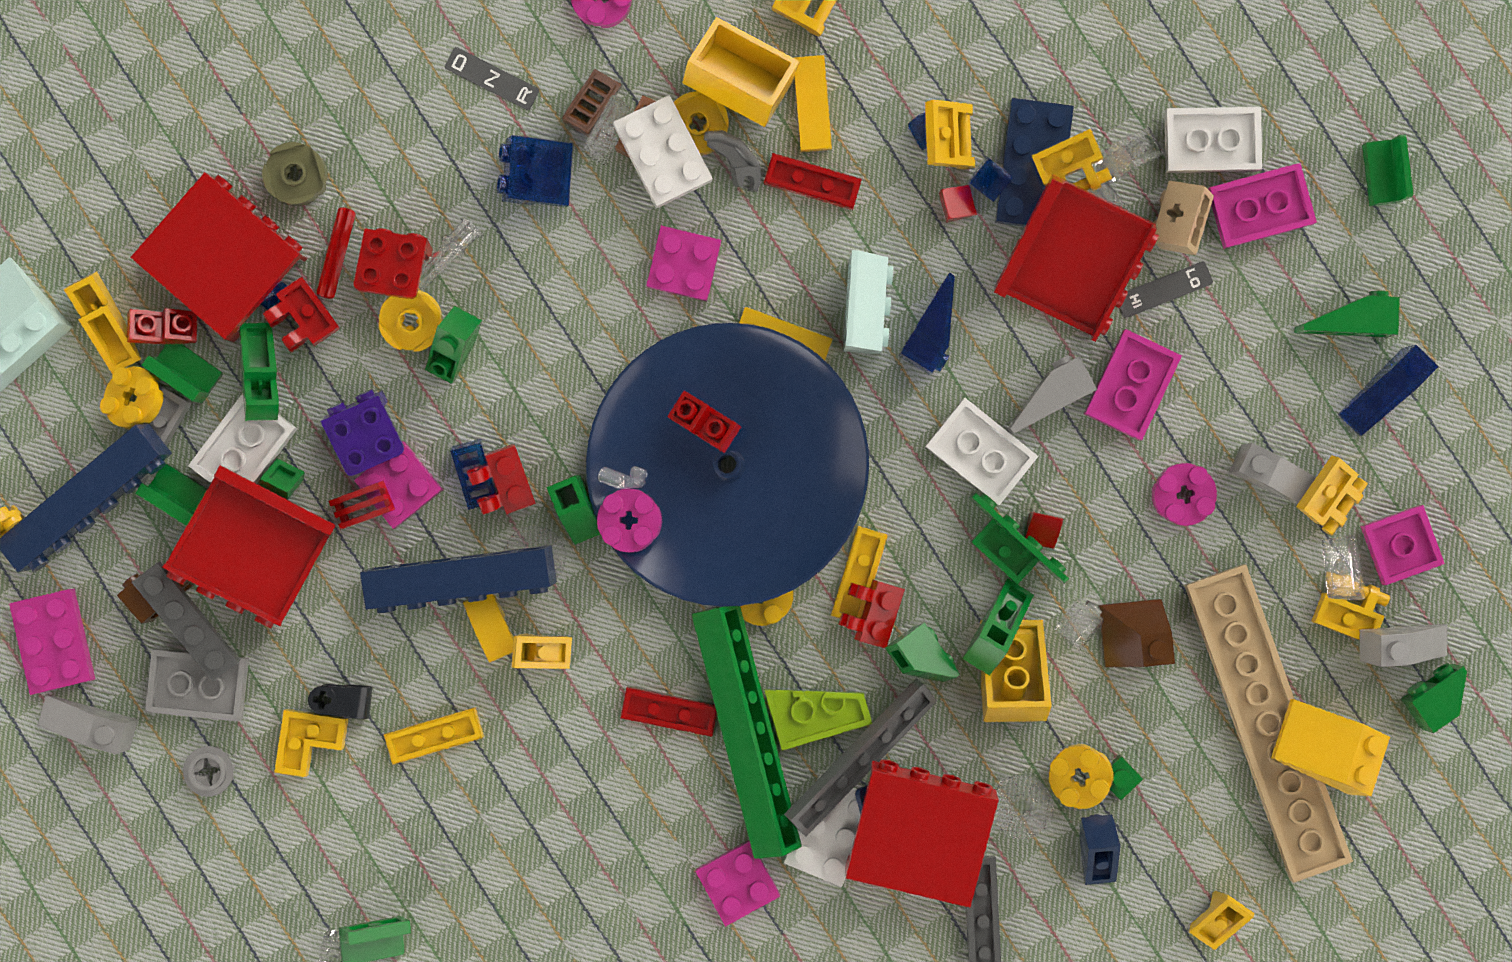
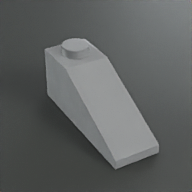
[1006,355,1097,434]
[1229,443,1316,505]
[1360,624,1447,667]
[38,694,138,754]

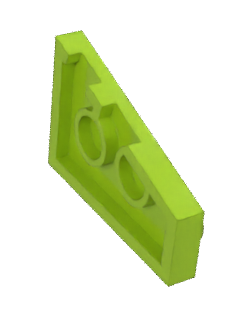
[764,689,872,751]

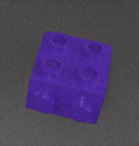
[320,389,404,476]

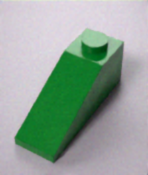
[1294,291,1400,338]
[962,578,1034,676]

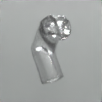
[598,466,647,489]

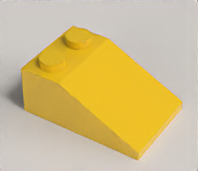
[980,620,1052,722]
[1271,699,1390,796]

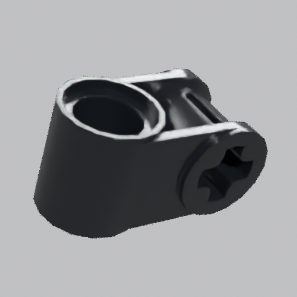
[308,684,373,719]

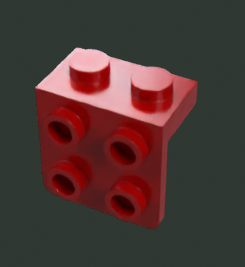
[353,228,433,299]

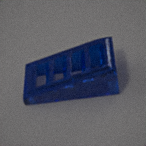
[450,439,497,510]

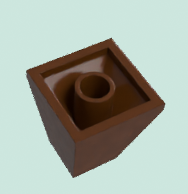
[1098,599,1175,667]

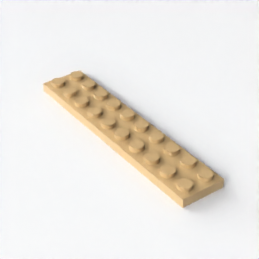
[1184,564,1353,883]

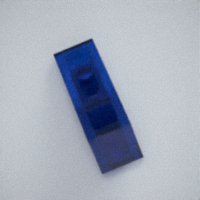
[898,273,955,375]
[1338,344,1439,436]

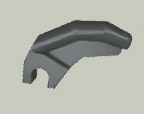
[704,130,761,192]

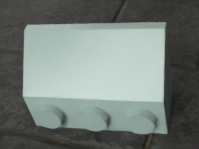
[843,250,893,354]

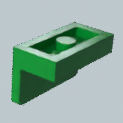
[1362,134,1413,206]
[141,344,223,404]
[135,464,207,526]
[339,916,411,962]

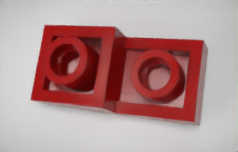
[127,308,197,344]
[667,390,741,453]

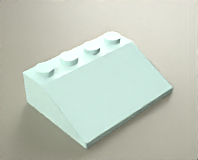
[0,257,73,392]

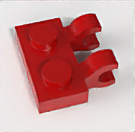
[263,277,340,353]
[466,444,536,515]
[838,579,905,649]

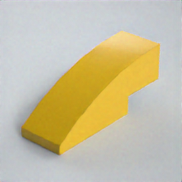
[64,271,141,374]

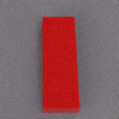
[764,153,862,211]
[620,687,717,737]

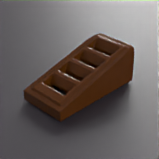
[562,69,622,138]

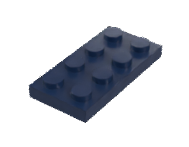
[995,98,1074,227]

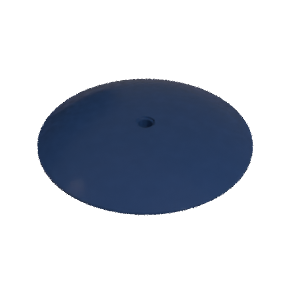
[586,323,869,607]

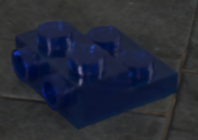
[497,135,573,207]

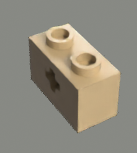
[1153,181,1214,255]

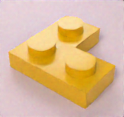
[274,709,349,777]

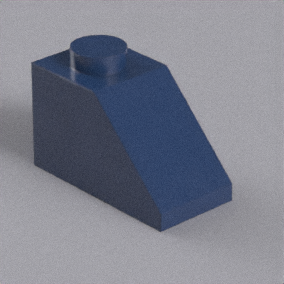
[1079,814,1121,885]

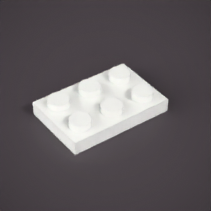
[613,95,713,209]
[1164,107,1262,173]
[188,393,298,484]
[925,398,1039,505]
[784,774,860,887]

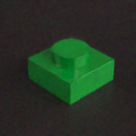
[260,458,305,500]
[1110,755,1143,800]

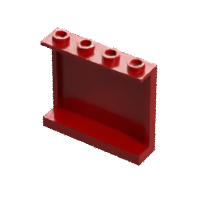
[130,172,308,343]
[994,174,1159,342]
[162,465,336,629]
[845,759,999,908]

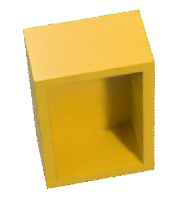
[682,17,800,127]

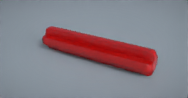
[316,207,356,299]

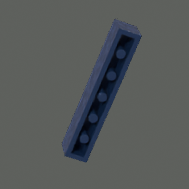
[0,424,172,573]
[360,545,557,613]

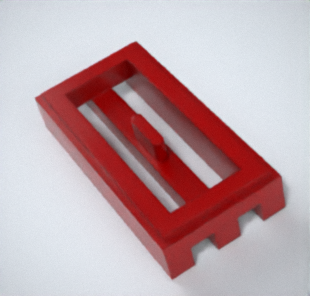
[328,480,395,530]

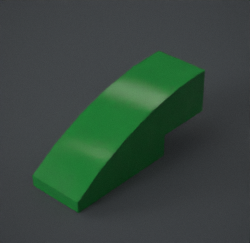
[239,323,279,421]

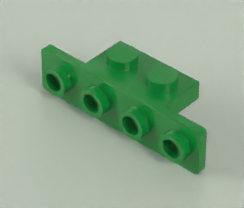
[969,493,1069,585]

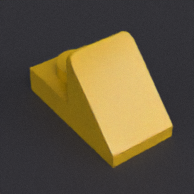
[512,633,572,669]
[1189,891,1254,950]

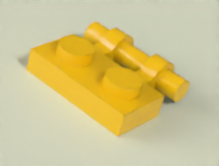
[1032,128,1112,191]
[1296,455,1368,536]
[1311,572,1390,641]

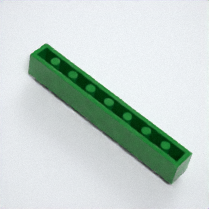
[692,606,802,859]

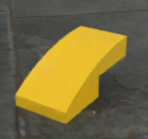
[463,594,514,663]

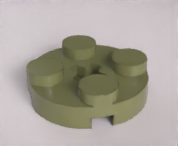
[262,142,328,206]

